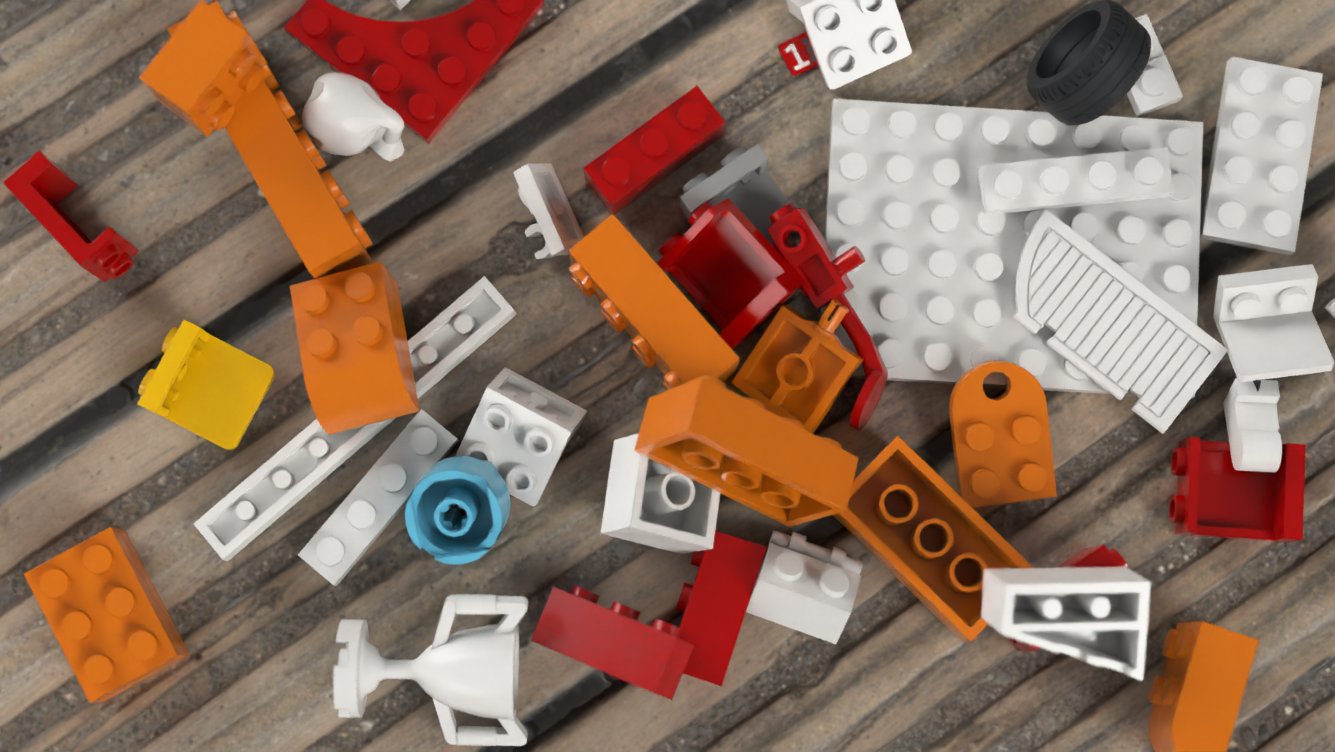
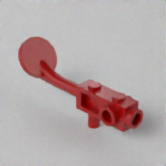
[767,203,888,431]

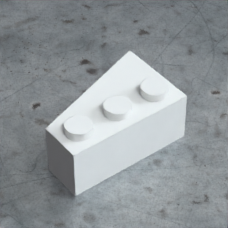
[981,567,1150,681]

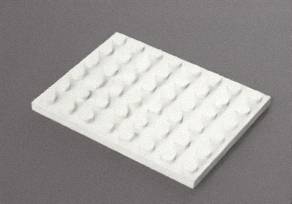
[820,99,1203,399]

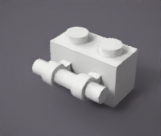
[746,530,863,644]

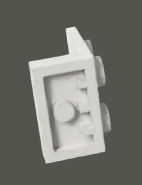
[786,0,912,90]
[1213,264,1334,382]
[456,367,587,506]

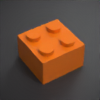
[139,0,267,138]

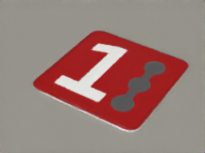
[778,31,818,77]

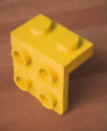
[137,319,275,450]

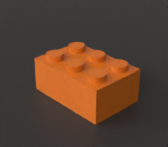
[24,527,190,703]

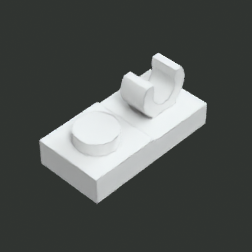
[1127,14,1183,117]
[513,164,584,259]

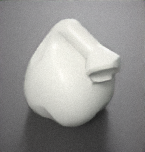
[302,73,405,162]

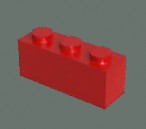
[583,86,725,215]
[675,530,767,686]
[531,585,694,700]

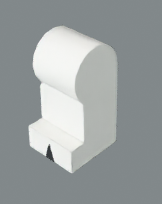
[1223,378,1282,473]

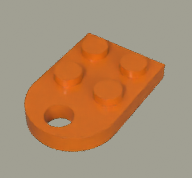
[949,360,1057,508]

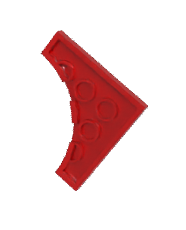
[284,0,544,144]

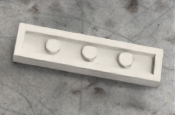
[978,147,1174,215]
[298,409,459,586]

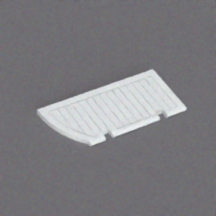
[1013,209,1228,434]

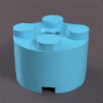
[405,456,511,565]

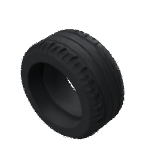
[1027,0,1151,126]

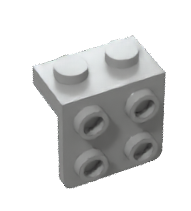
[679,144,801,247]

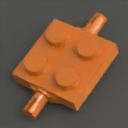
[732,299,863,434]

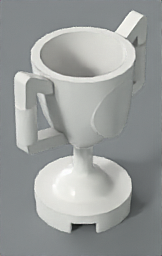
[333,594,528,746]

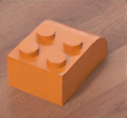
[290,261,420,435]
[1148,621,1259,752]

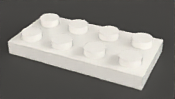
[1200,56,1323,255]

